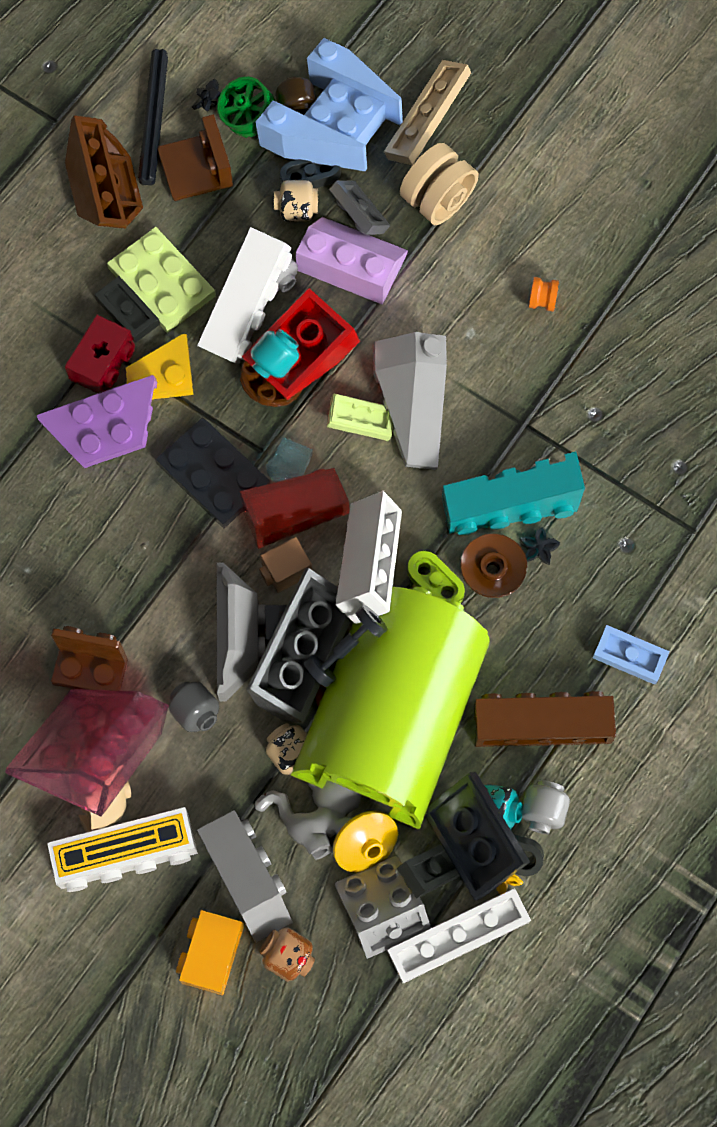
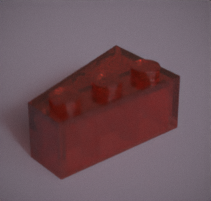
[240,468,349,549]

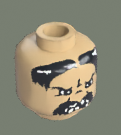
[274,180,318,221]
[266,723,307,775]

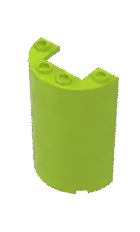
[290,586,490,829]

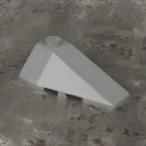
[373,332,447,470]

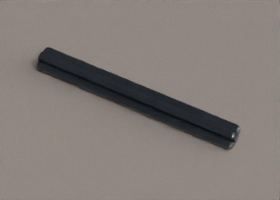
[138,49,168,186]

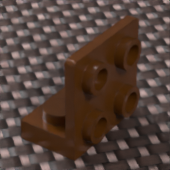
[158,114,233,201]
[51,626,128,698]

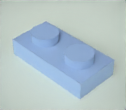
[593,625,670,685]

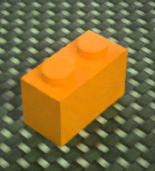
[176,910,244,995]

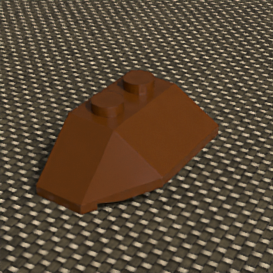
[65,115,143,229]

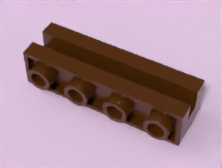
[474,691,616,747]

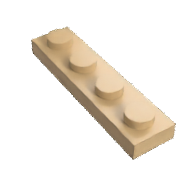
[384,60,471,165]

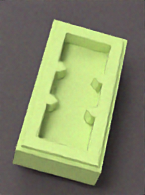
[327,394,393,441]

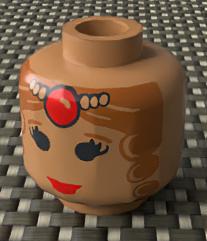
[260,927,315,981]

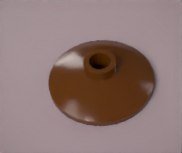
[460,534,527,598]

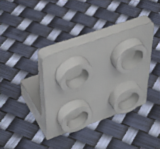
[335,856,431,959]

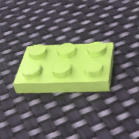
[107,227,216,333]

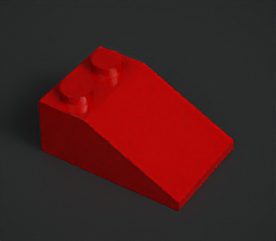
[242,288,360,400]

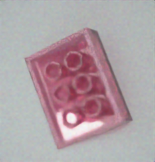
[5,689,169,817]

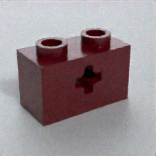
[65,315,135,394]

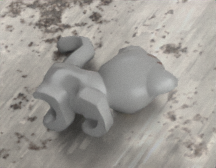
[255,780,362,860]

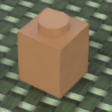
[259,537,312,593]

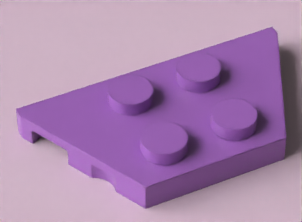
[37,375,158,468]

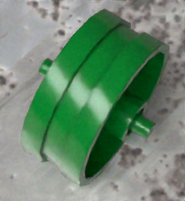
[217,76,276,138]

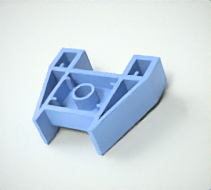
[256,38,403,171]

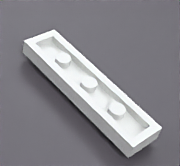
[387,888,531,984]

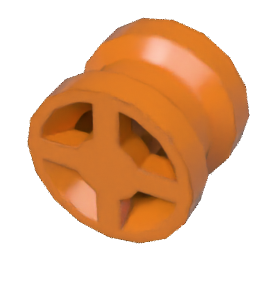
[529,277,559,312]

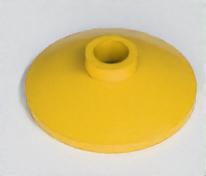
[333,811,398,872]

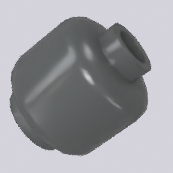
[168,682,219,732]

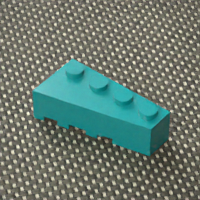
[442,451,585,535]

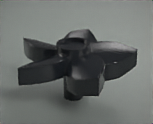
[191,78,221,112]
[520,527,560,565]

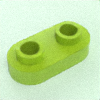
[408,551,465,604]

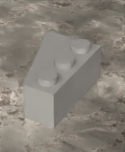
[197,810,293,943]

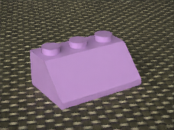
[296,217,408,305]

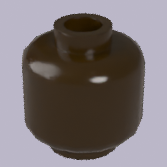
[275,77,317,115]

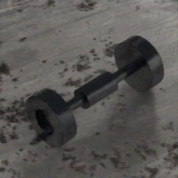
[304,605,388,687]

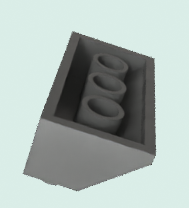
[247,568,351,722]

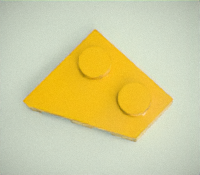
[126,334,194,400]

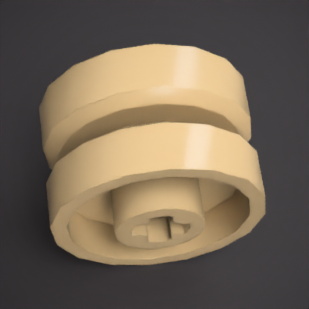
[400,143,479,225]

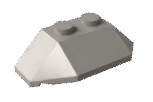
[217,562,266,702]

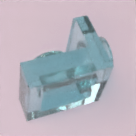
[266,438,313,487]

